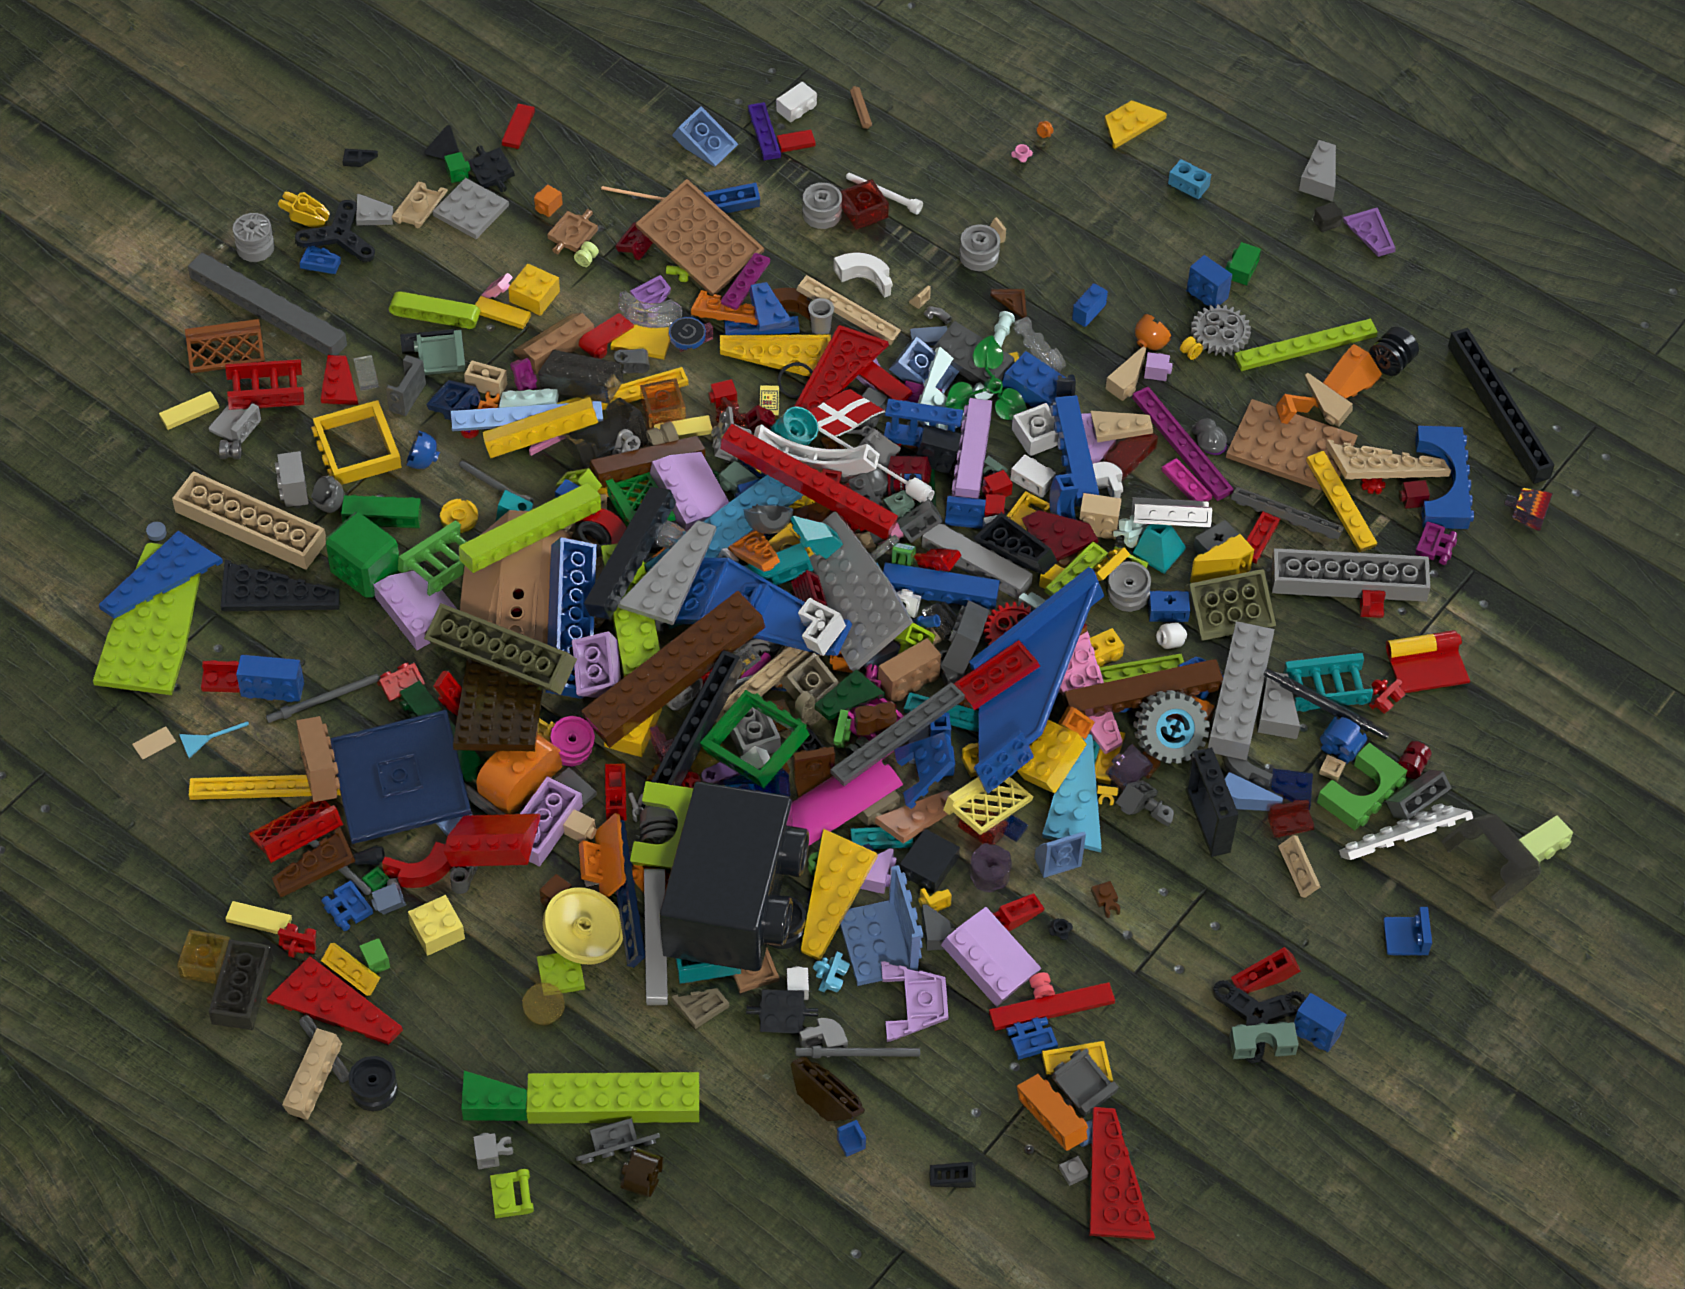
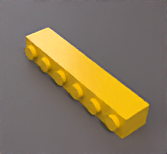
[482,397,598,458]

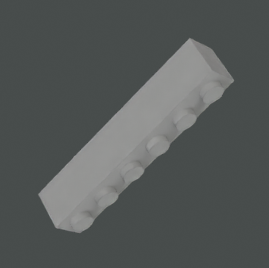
[922,524,1033,600]

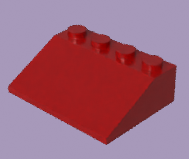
[443,814,541,867]

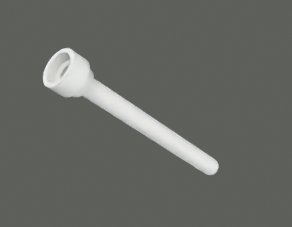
[846,173,923,215]

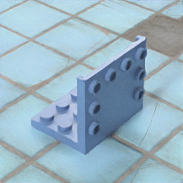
[840,865,923,986]

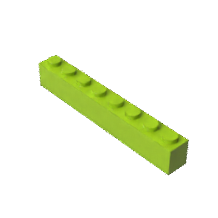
[459,483,601,573]

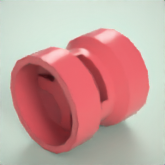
[1029,972,1055,999]

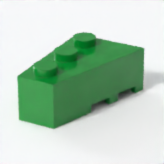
[461,1070,528,1121]

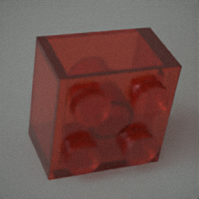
[840,179,889,230]

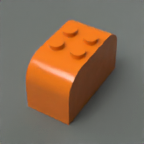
[477,733,562,814]

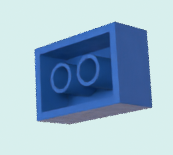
[1002,351,1066,408]
[236,655,304,702]

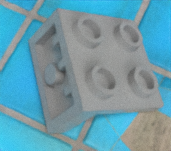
[209,403,261,444]
[711,406,751,462]

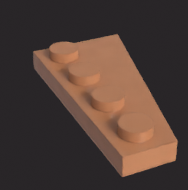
[875,790,952,844]

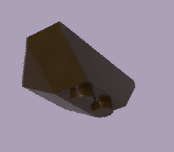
[791,1056,865,1121]

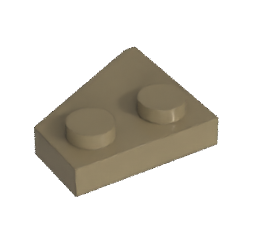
[672,988,729,1029]

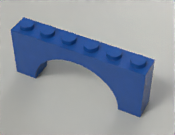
[1415,426,1474,529]

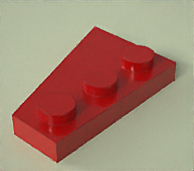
[321,355,359,405]

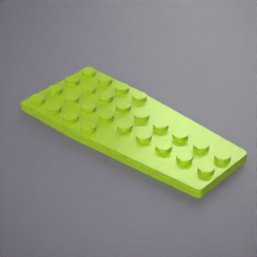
[93,543,201,695]

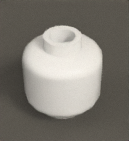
[1156,623,1187,649]

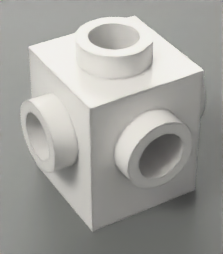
[897,589,921,618]

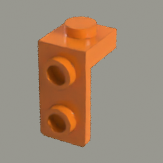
[1276,394,1316,424]

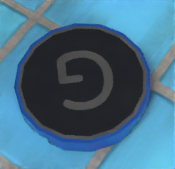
[669,317,706,350]

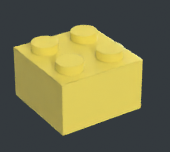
[408,895,465,956]

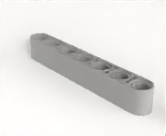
[644,868,668,1006]

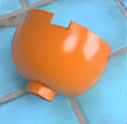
[1135,314,1171,350]

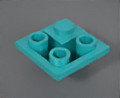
[791,516,843,559]
[1133,524,1186,574]

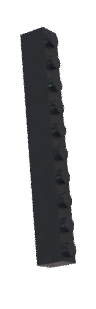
[1448,327,1555,484]

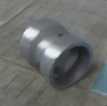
[219,440,241,459]

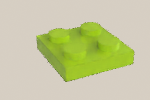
[537,953,585,996]

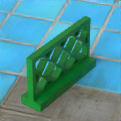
[605,472,676,528]

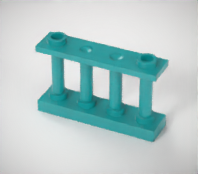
[1283,653,1373,712]

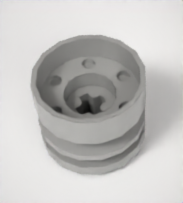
[233,213,275,262]

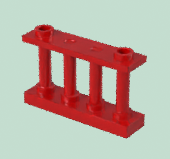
[225,359,305,410]

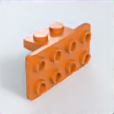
[579,813,626,898]

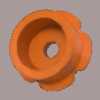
[1037,121,1054,138]

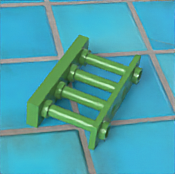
[398,520,467,596]

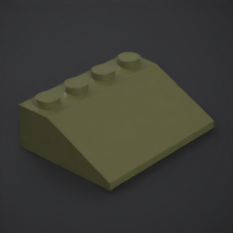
[1184,569,1276,641]

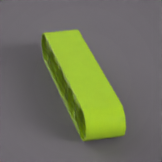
[389,292,481,329]

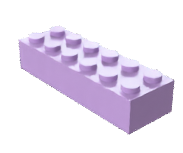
[952,398,992,499]

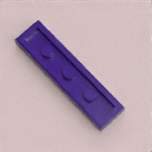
[748,102,781,160]

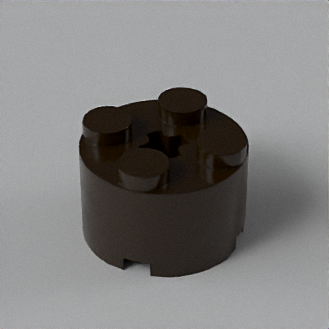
[620,1147,664,1197]

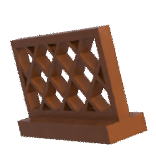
[185,319,265,373]

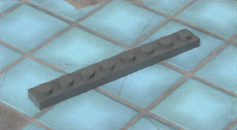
[831,682,965,786]

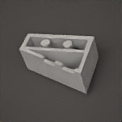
[1299,140,1336,202]
[1258,672,1300,739]

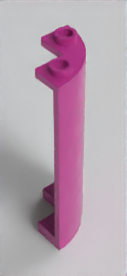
[792,759,903,845]

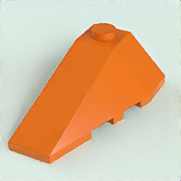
[1312,344,1382,408]

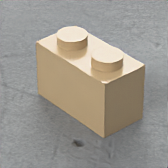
[464,360,507,398]

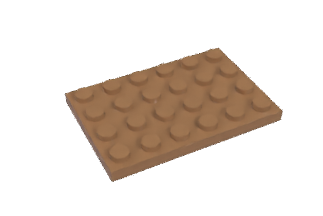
[636,179,764,296]
[1226,399,1358,492]

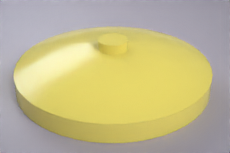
[543,887,623,965]

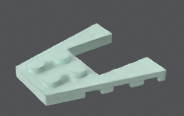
[918,347,993,430]

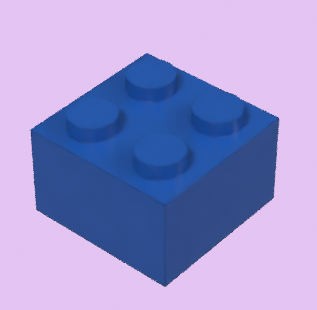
[1186,255,1232,309]
[1294,993,1347,1052]

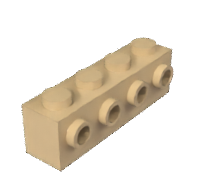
[282,1028,342,1120]

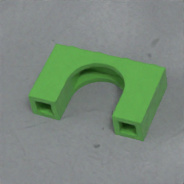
[1317,743,1407,830]

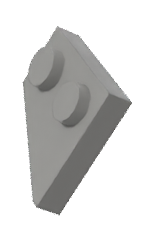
[356,194,394,225]

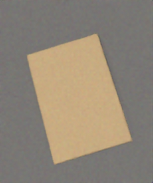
[132,726,176,760]

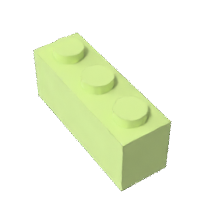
[1508,815,1573,872]

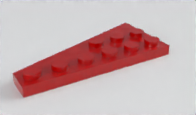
[794,325,889,411]
[266,956,403,1045]

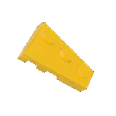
[1042,1041,1113,1083]

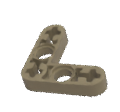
[795,691,823,729]

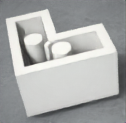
[798,598,846,656]

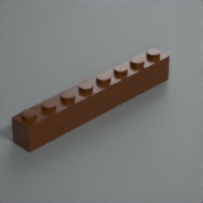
[1062,659,1223,717]

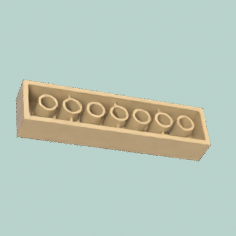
[172,471,326,570]

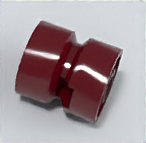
[1398,741,1432,779]

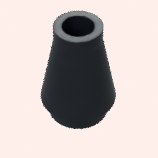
[354,845,385,865]

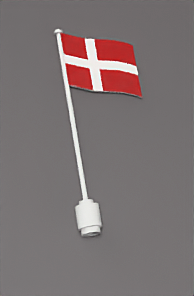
[809,389,934,503]

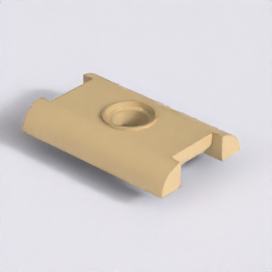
[392,181,448,228]

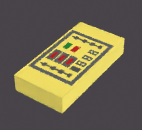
[760,386,779,419]

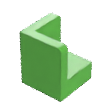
[359,939,390,974]

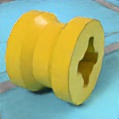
[1180,336,1203,360]

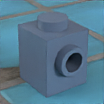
[371,883,406,914]

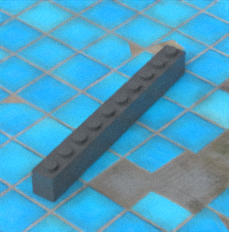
[188,252,347,356]

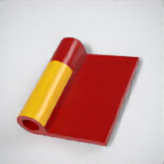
[1386,630,1470,693]

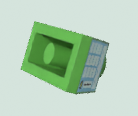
[892,543,916,567]

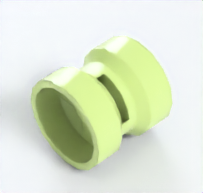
[574,241,599,267]

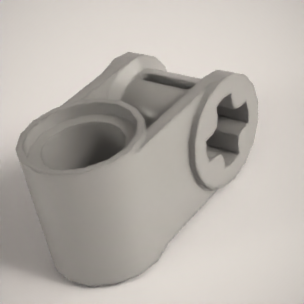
[612,429,640,455]

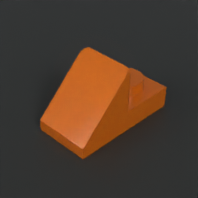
[1058,706,1095,739]

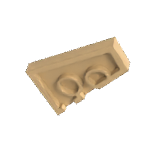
[1091,411,1153,443]

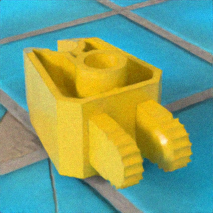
[278,191,330,228]

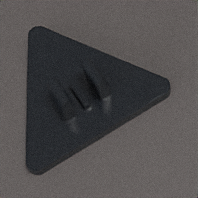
[425,125,459,159]

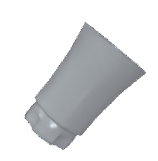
[808,298,834,335]

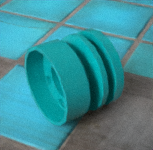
[770,406,819,446]

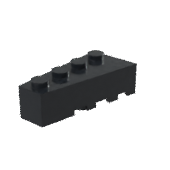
[974,512,1058,575]

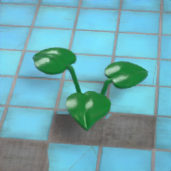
[945,335,1027,420]

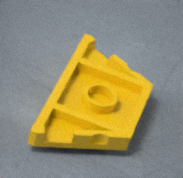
[1104,100,1167,149]

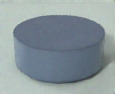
[146,522,167,541]

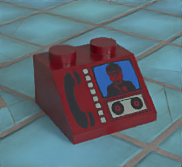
[887,456,932,501]

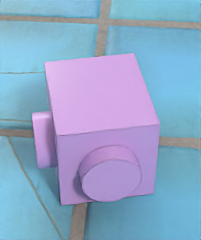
[1144,352,1172,381]

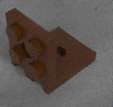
[793,747,835,798]

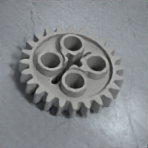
[1191,304,1251,356]

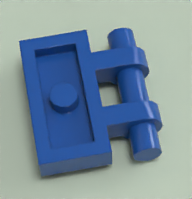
[321,880,373,931]
[1006,1017,1058,1060]

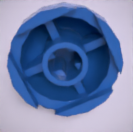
[406,431,440,469]

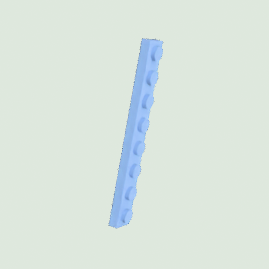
[450,401,603,431]

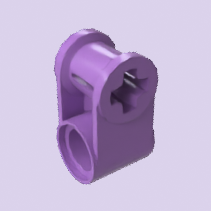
[701,762,740,785]

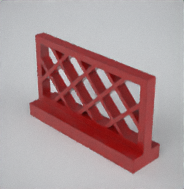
[249,800,343,863]

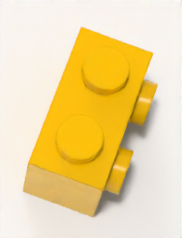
[1090,628,1124,667]

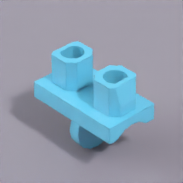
[813,951,850,992]

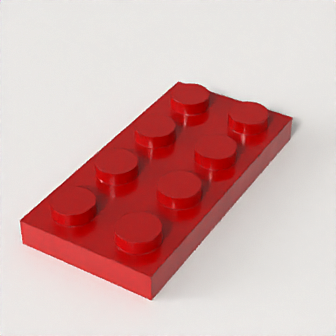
[954,640,1040,710]

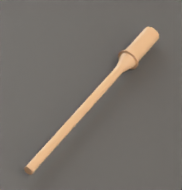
[601,186,664,201]

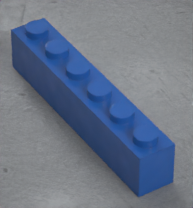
[1050,395,1099,507]
[883,562,1000,610]

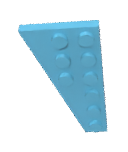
[1042,734,1101,852]

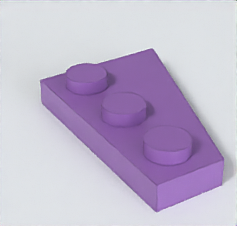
[1343,207,1395,257]

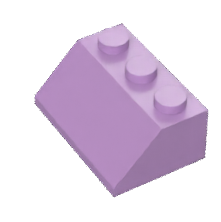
[572,631,621,698]

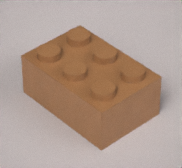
[878,638,941,703]

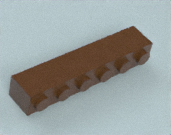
[590,436,705,488]

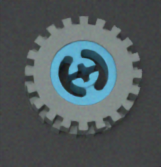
[1134,690,1210,763]

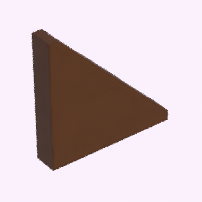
[990,289,1027,319]

